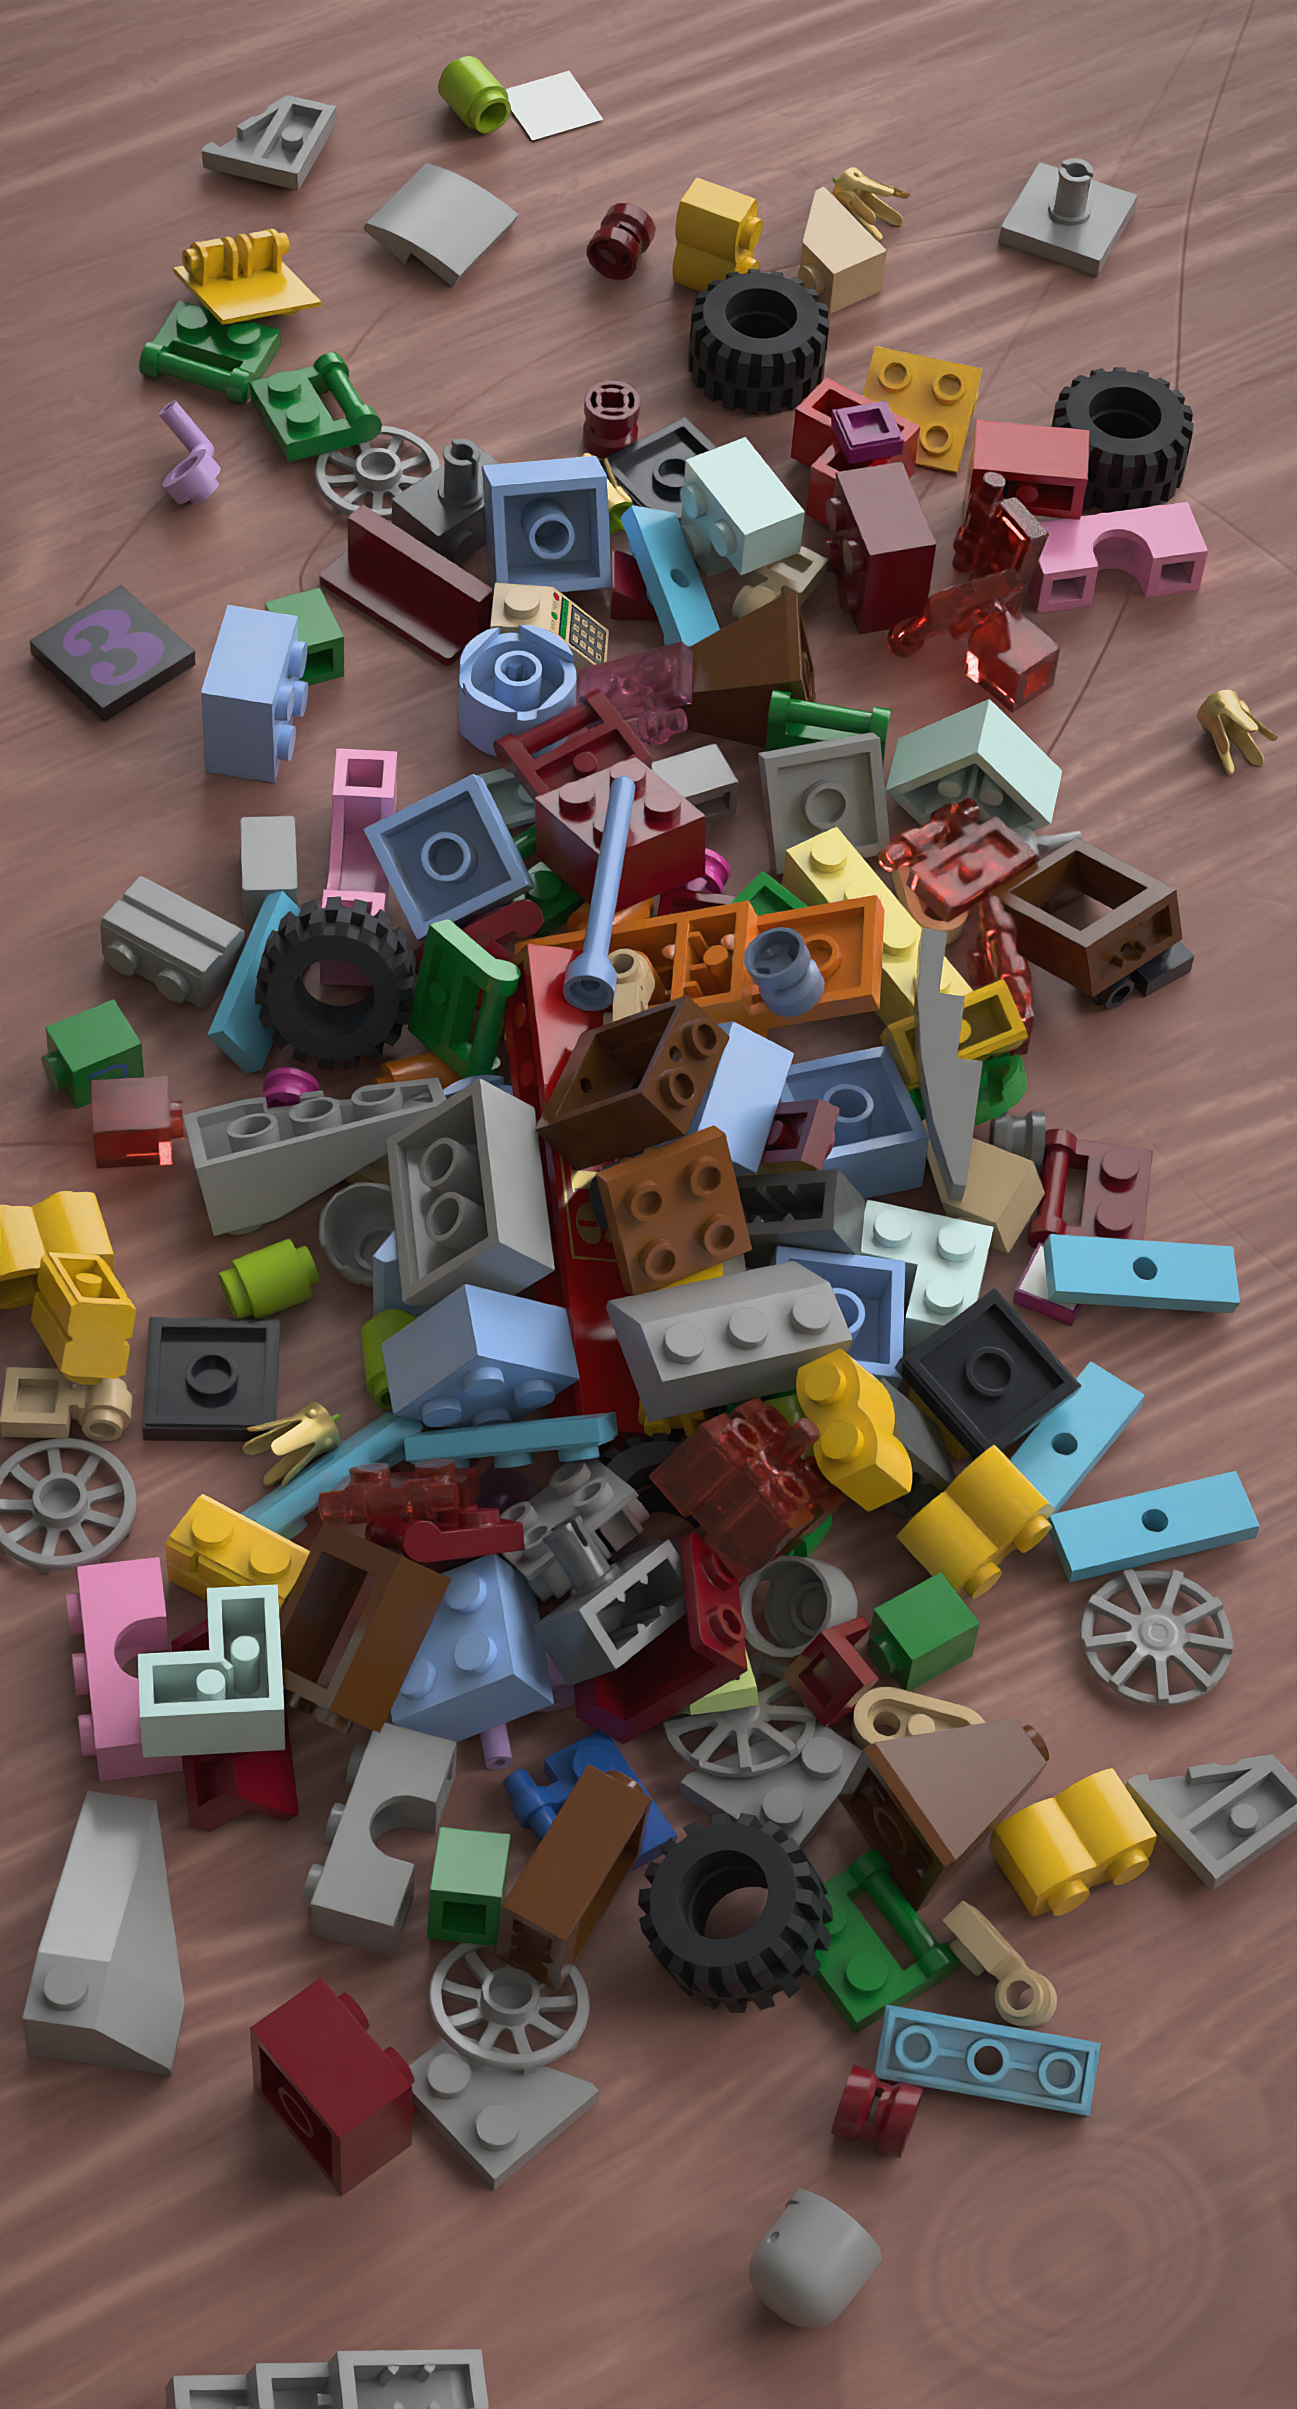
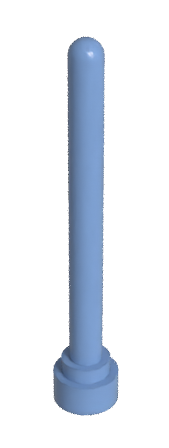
[563,776,635,1011]

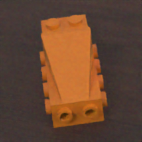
[504,895,885,1053]

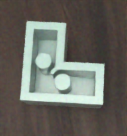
[680,437,805,577]
[885,699,1062,842]
[861,1199,993,1356]
[138,1584,285,1758]

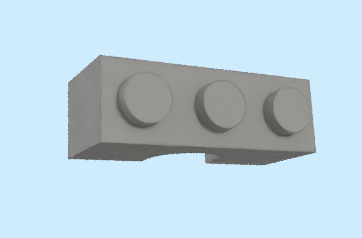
[302,1722,457,1957]

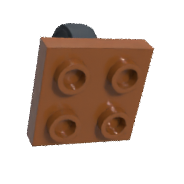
[589,1125,752,1296]

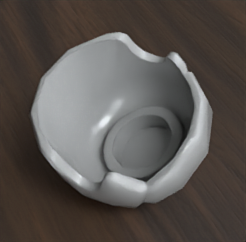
[318,1182,395,1288]

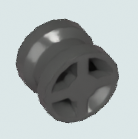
[988,1110,1045,1174]

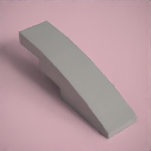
[914,928,982,1201]
[165,2349,489,2409]

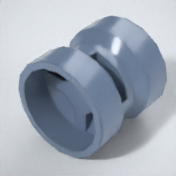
[744,927,825,1017]

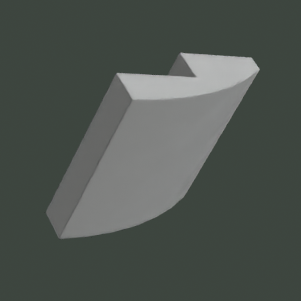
[363,163,519,288]

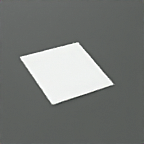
[505,71,603,141]

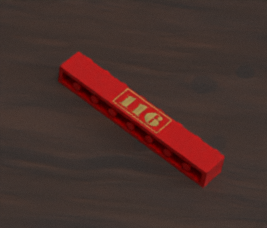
[504,944,651,1454]

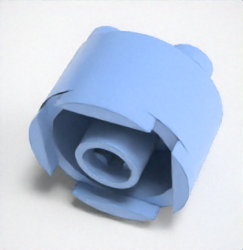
[458,625,577,760]

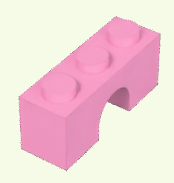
[1018,502,1208,613]
[66,1557,183,1781]

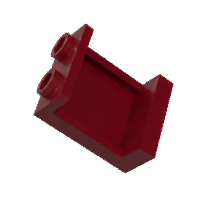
[574,1533,748,1745]

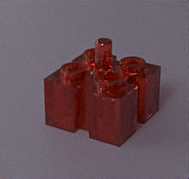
[649,1397,847,1581]

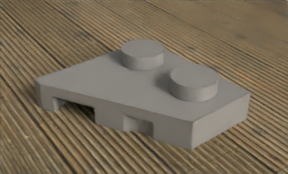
[201,95,337,191]
[1125,1754,1297,1891]
[409,2035,599,2190]

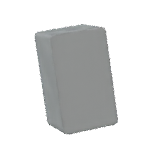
[652,744,739,825]
[240,816,298,925]

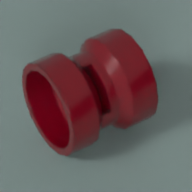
[586,203,656,280]
[582,380,640,459]
[831,2065,924,2158]

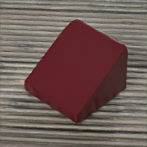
[610,550,658,620]

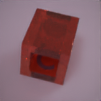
[964,607,1061,713]
[91,1076,184,1169]

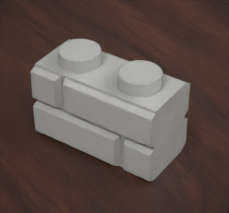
[100,876,245,1010]

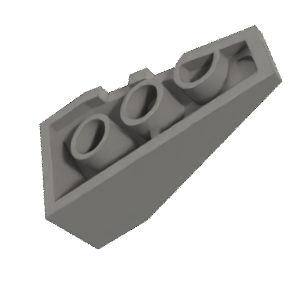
[183,1077,446,1236]
[22,1791,185,2076]

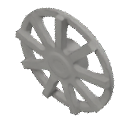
[315,426,441,521]
[0,1438,137,1574]
[1081,1568,1234,1706]
[663,1651,817,1778]
[428,1943,590,2075]

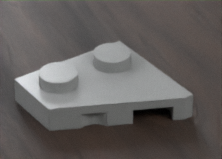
[679,1721,862,1850]

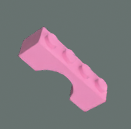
[319,748,397,987]

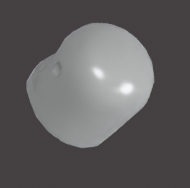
[739,1555,858,1658]
[749,2188,883,2329]

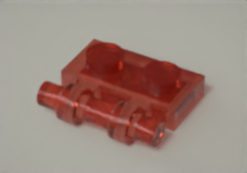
[952,472,1049,625]
[878,798,1038,923]
[967,896,1035,1056]
[318,1458,480,1525]

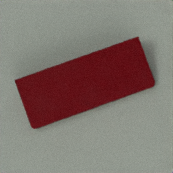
[320,505,494,666]
[171,1618,299,1832]

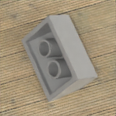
[386,1078,555,1306]
[606,1261,853,1422]

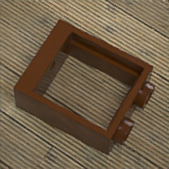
[987,838,1183,997]
[535,995,730,1171]
[279,1521,451,1734]
[496,1764,652,1992]

